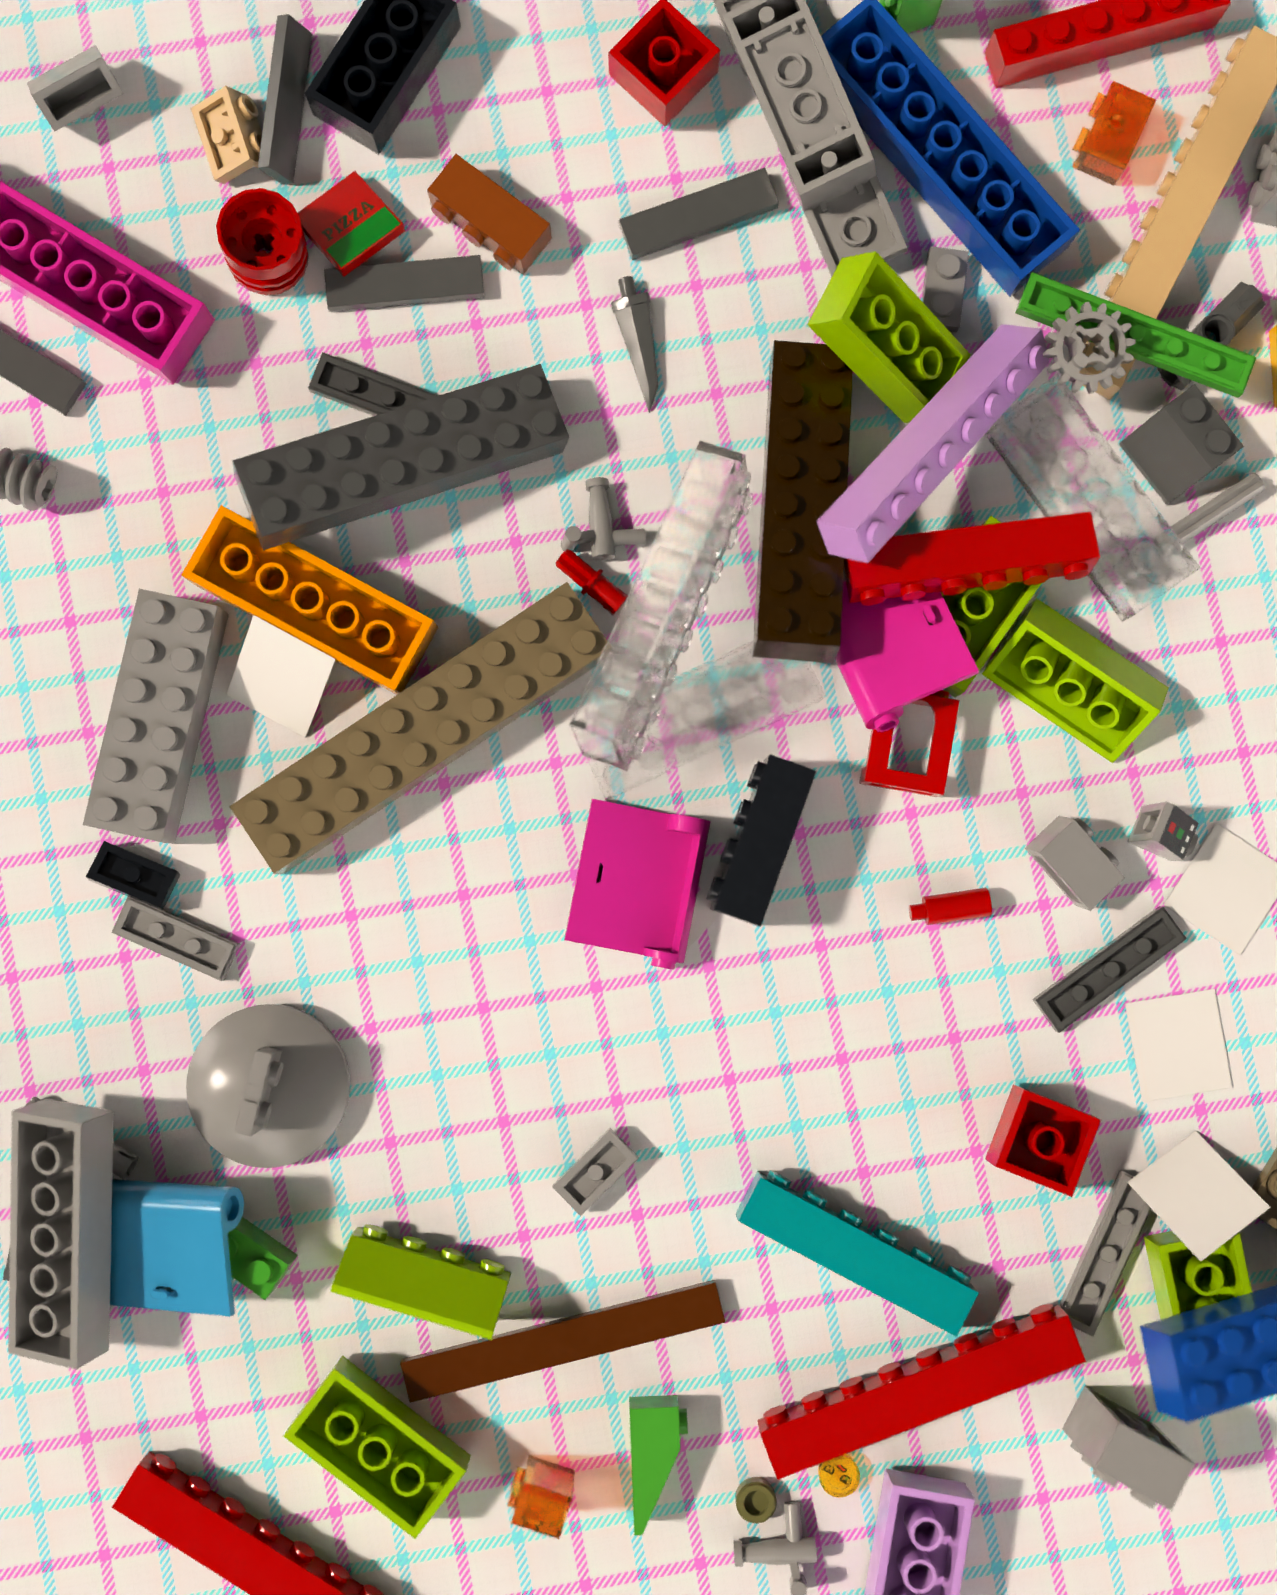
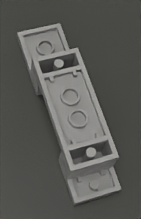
[713,0,908,277]

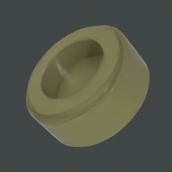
[735,1477,777,1523]

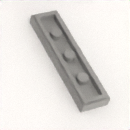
[1059,1170,1151,1337]

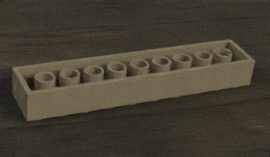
[229,582,613,875]

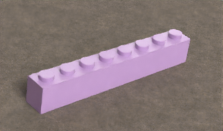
[817,324,1050,563]

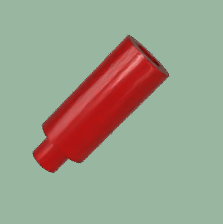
[909,887,992,925]

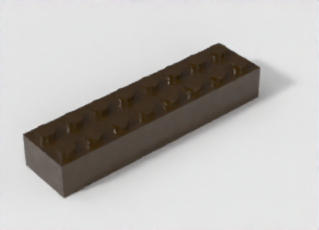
[752,340,853,663]

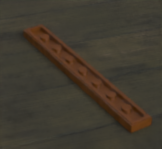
[400,1280,725,1403]

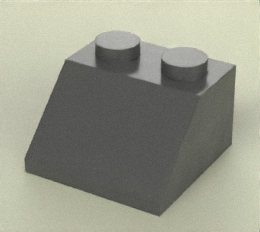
[1119,384,1244,505]

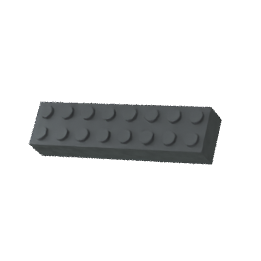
[232,364,569,550]

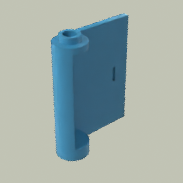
[110,1179,244,1317]

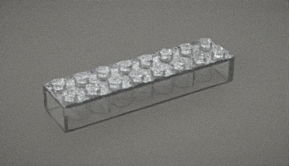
[570,441,753,771]

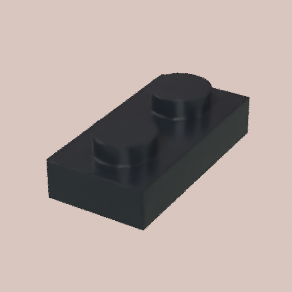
[86,841,180,911]

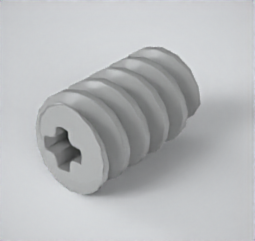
[0,447,57,511]

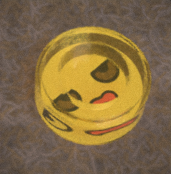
[818,1454,860,1497]

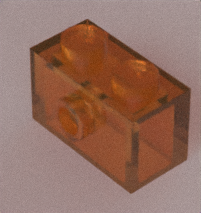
[1072,81,1156,186]
[507,1455,575,1539]

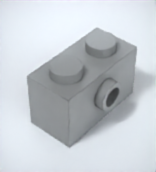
[27,45,123,132]
[1025,816,1125,911]

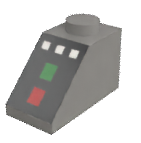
[1127,802,1199,861]

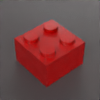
[608,0,720,127]
[985,1084,1101,1197]

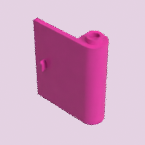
[835,580,979,732]
[564,799,711,970]

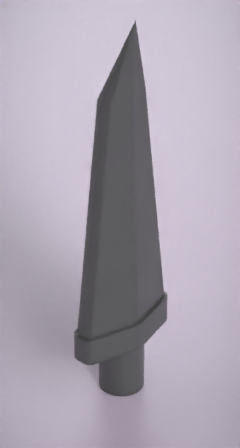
[611,276,658,413]

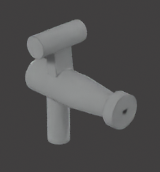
[561,477,646,561]
[733,1501,817,1595]

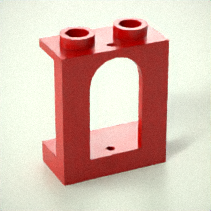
[859,690,960,797]

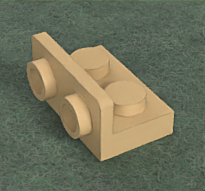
[191,86,262,184]

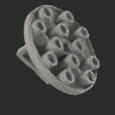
[186,1004,350,1168]

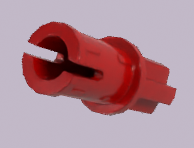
[556,550,629,616]

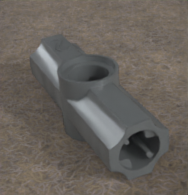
[1157,281,1266,391]

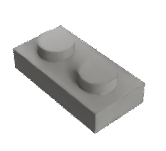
[921,246,969,332]
[552,1128,638,1216]

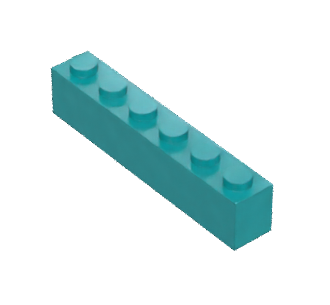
[736,1170,979,1337]

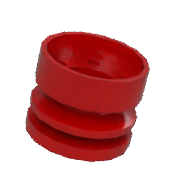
[216,188,309,295]

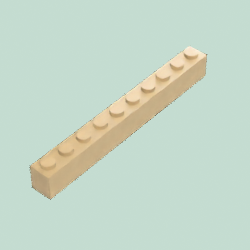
[1079,26,1277,400]

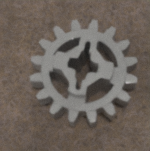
[1043,302,1136,394]

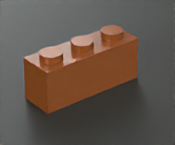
[427,154,552,275]

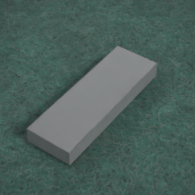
[111,897,240,981]

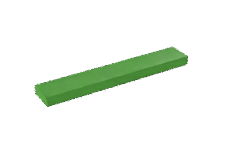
[1015,272,1257,398]

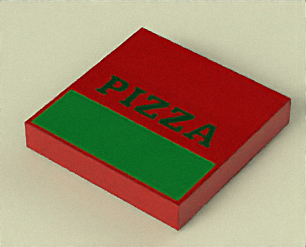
[298,171,405,277]

